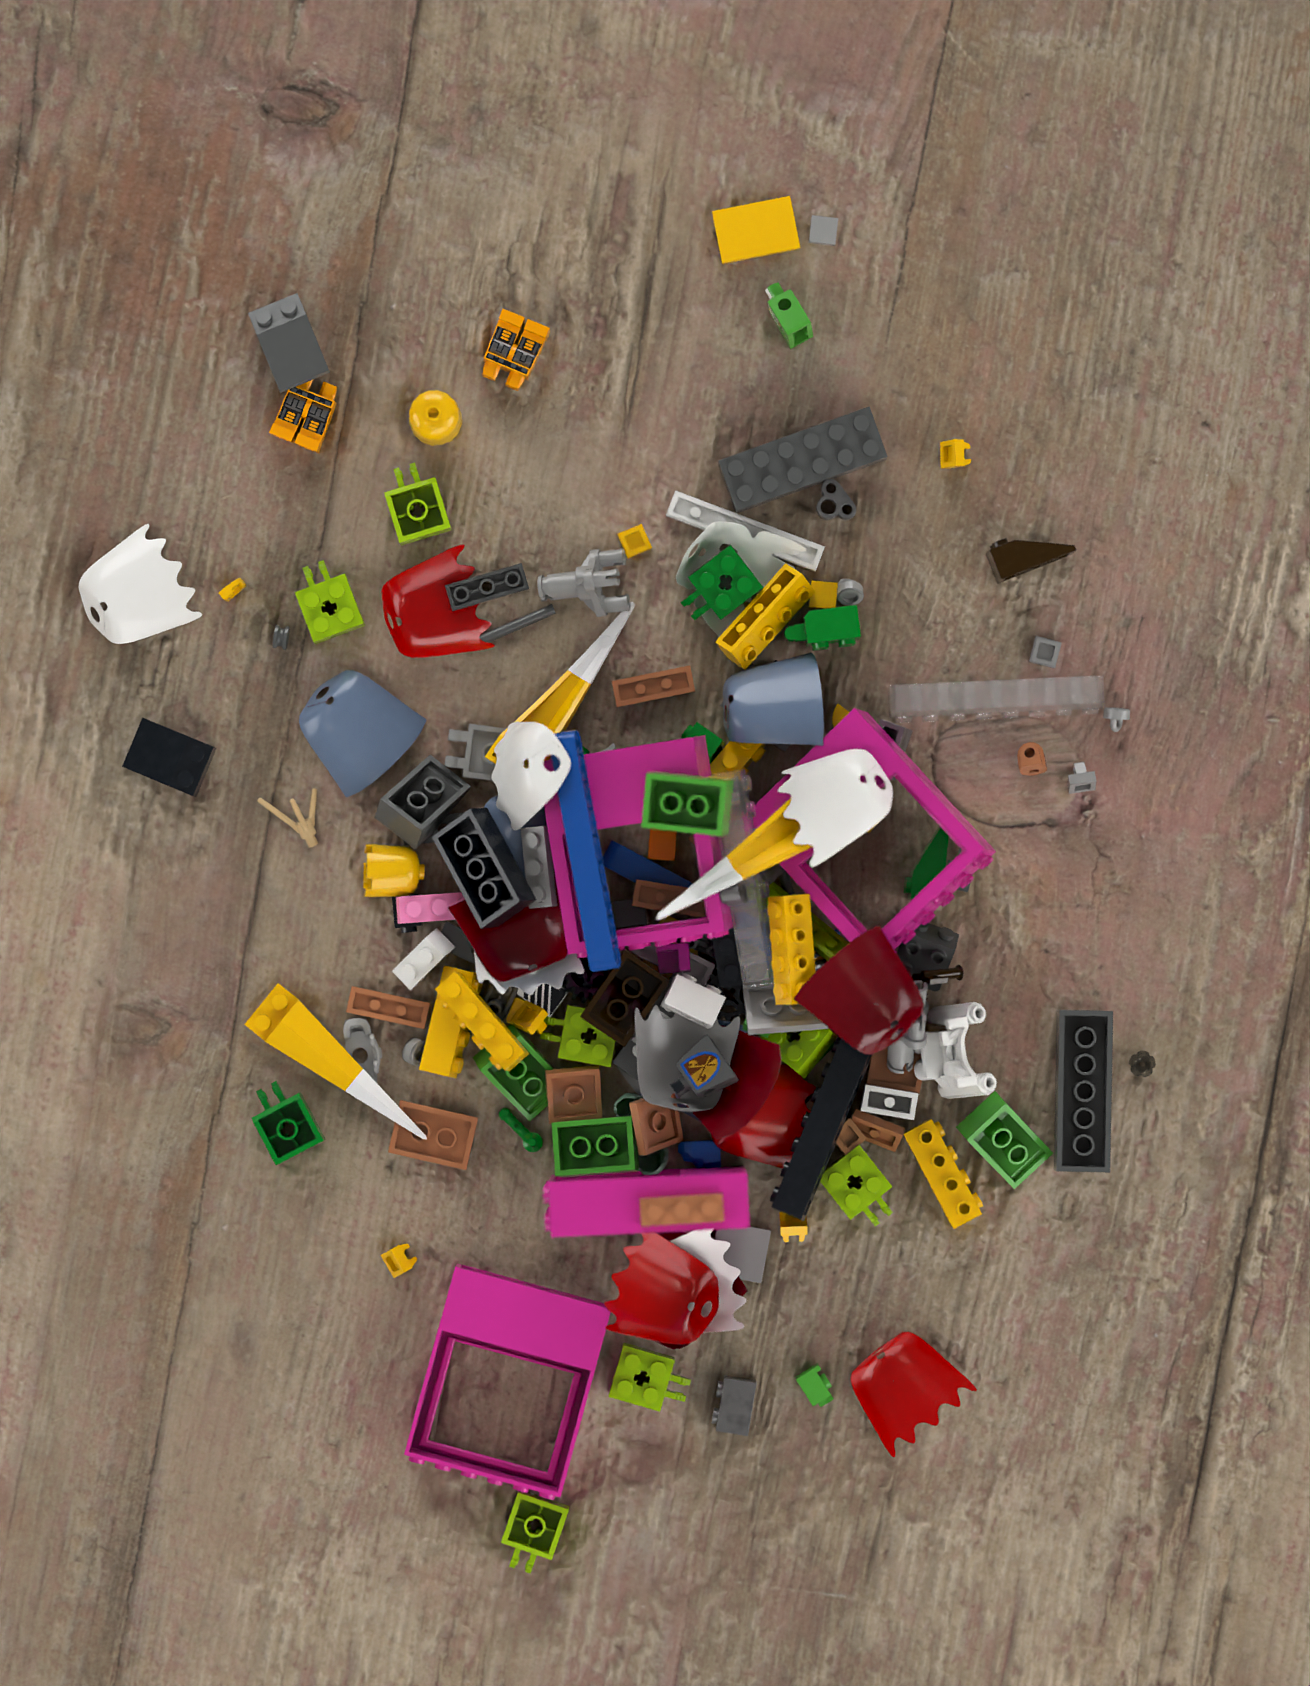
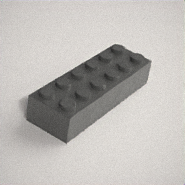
[718,406,888,513]
[1054,1010,1113,1173]

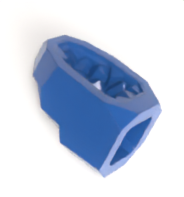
[678,1140,721,1168]

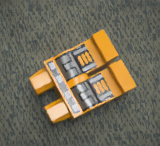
[482,308,550,391]
[269,379,337,453]

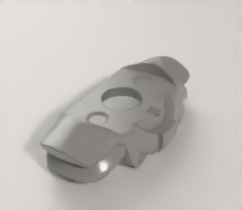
[343,1017,382,1083]

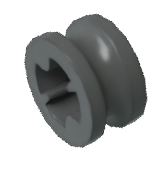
[272,624,290,650]

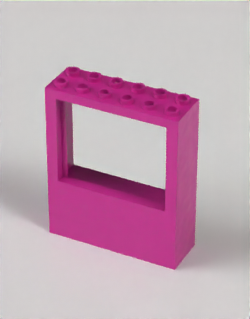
[740,708,996,953]
[543,735,736,958]
[543,1165,750,1237]
[404,1263,611,1500]

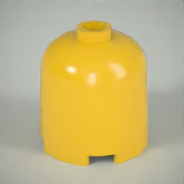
[409,390,462,446]
[363,844,425,897]

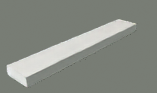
[666,490,825,572]

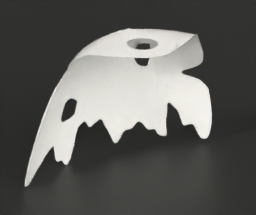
[676,521,807,637]

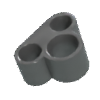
[816,479,856,520]
[720,880,748,906]

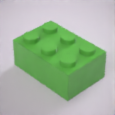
[642,771,734,836]
[552,1116,639,1178]

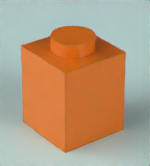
[648,828,677,861]

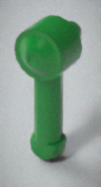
[498,1108,543,1152]

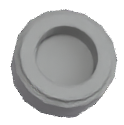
[837,578,864,606]
[1103,707,1130,732]
[402,1038,426,1066]

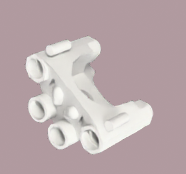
[914,1002,996,1099]

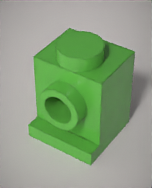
[795,1363,834,1407]

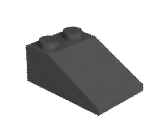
[248,293,330,393]
[374,755,471,849]

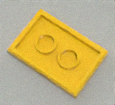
[712,196,800,264]

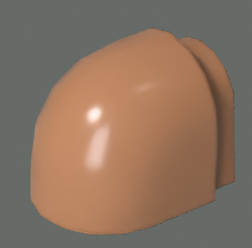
[1017,742,1047,776]

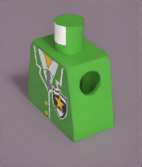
[765,283,814,349]

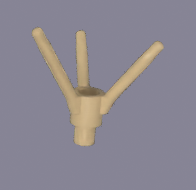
[257,788,318,848]

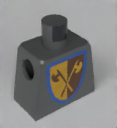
[670,1034,739,1099]

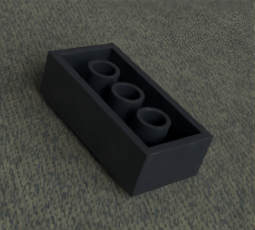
[432,808,537,929]

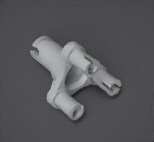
[537,548,631,617]
[875,980,928,1074]

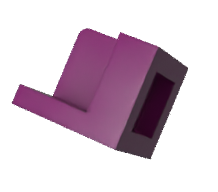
[656,943,691,974]

